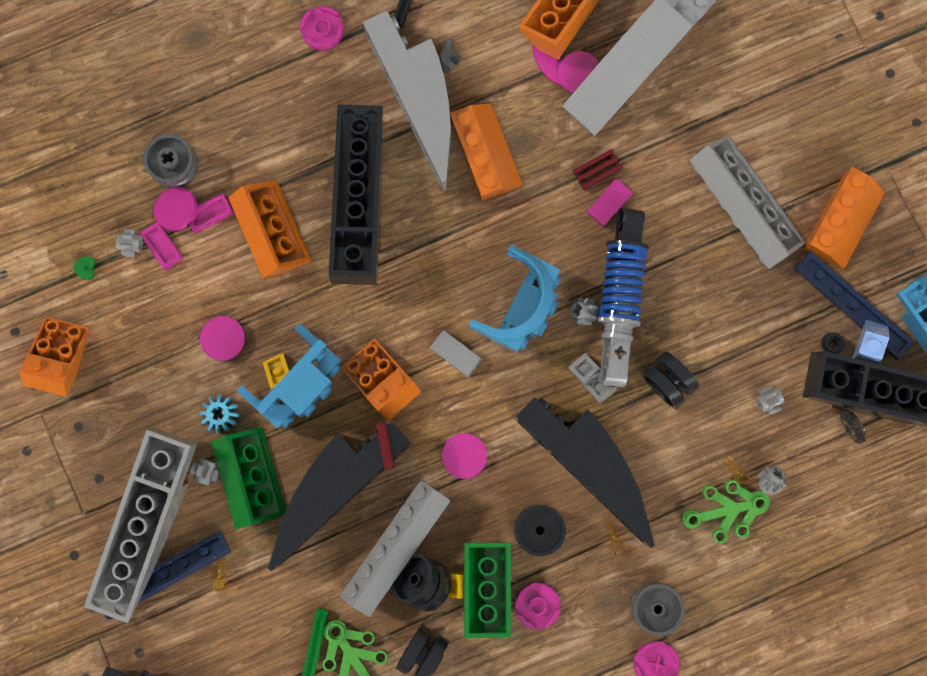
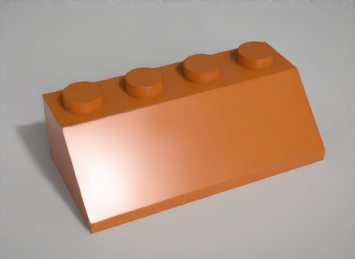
[518,0,600,60]
[450,104,523,201]
[803,167,885,271]
[228,180,312,279]

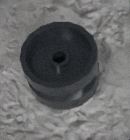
[641,351,700,409]
[514,504,566,557]
[391,553,451,612]
[395,624,450,676]

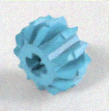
[200,394,239,433]

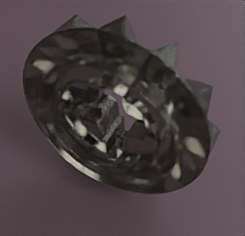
[840,410,866,444]

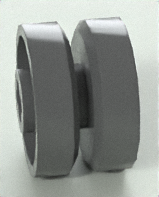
[143,134,199,189]
[629,581,685,636]

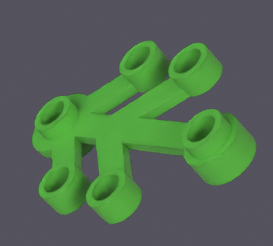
[681,479,770,544]
[322,620,388,676]

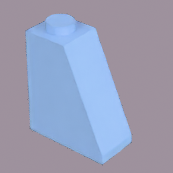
[853,320,889,364]

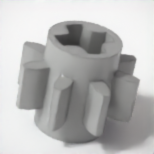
[116,229,143,257]
[571,298,599,326]
[756,386,784,415]
[189,458,219,486]
[757,465,787,495]

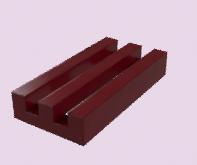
[573,149,623,191]
[376,422,395,471]

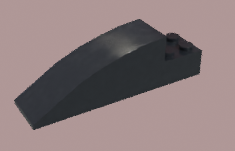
[329,105,383,285]
[803,351,927,427]
[514,397,655,548]
[268,422,412,571]

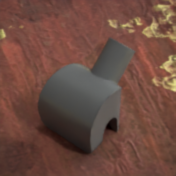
[440,38,461,74]

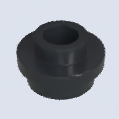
[821,332,844,354]

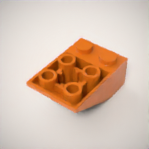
[19,317,90,397]
[341,338,421,422]

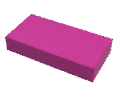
[587,178,633,227]
[189,193,235,234]
[139,222,184,271]

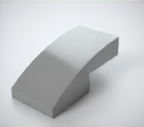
[430,330,482,377]
[568,353,617,404]

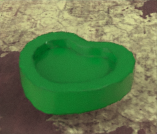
[73,256,96,280]

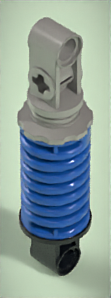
[598,207,649,387]

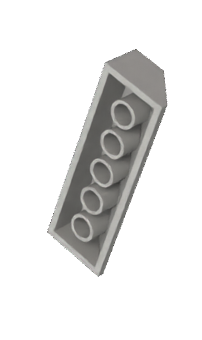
[690,135,807,269]
[340,480,451,617]

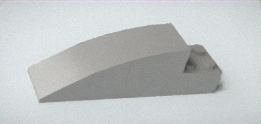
[562,0,716,137]
[363,11,451,192]
[84,428,197,623]

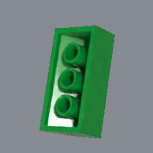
[211,427,286,530]
[464,541,511,638]

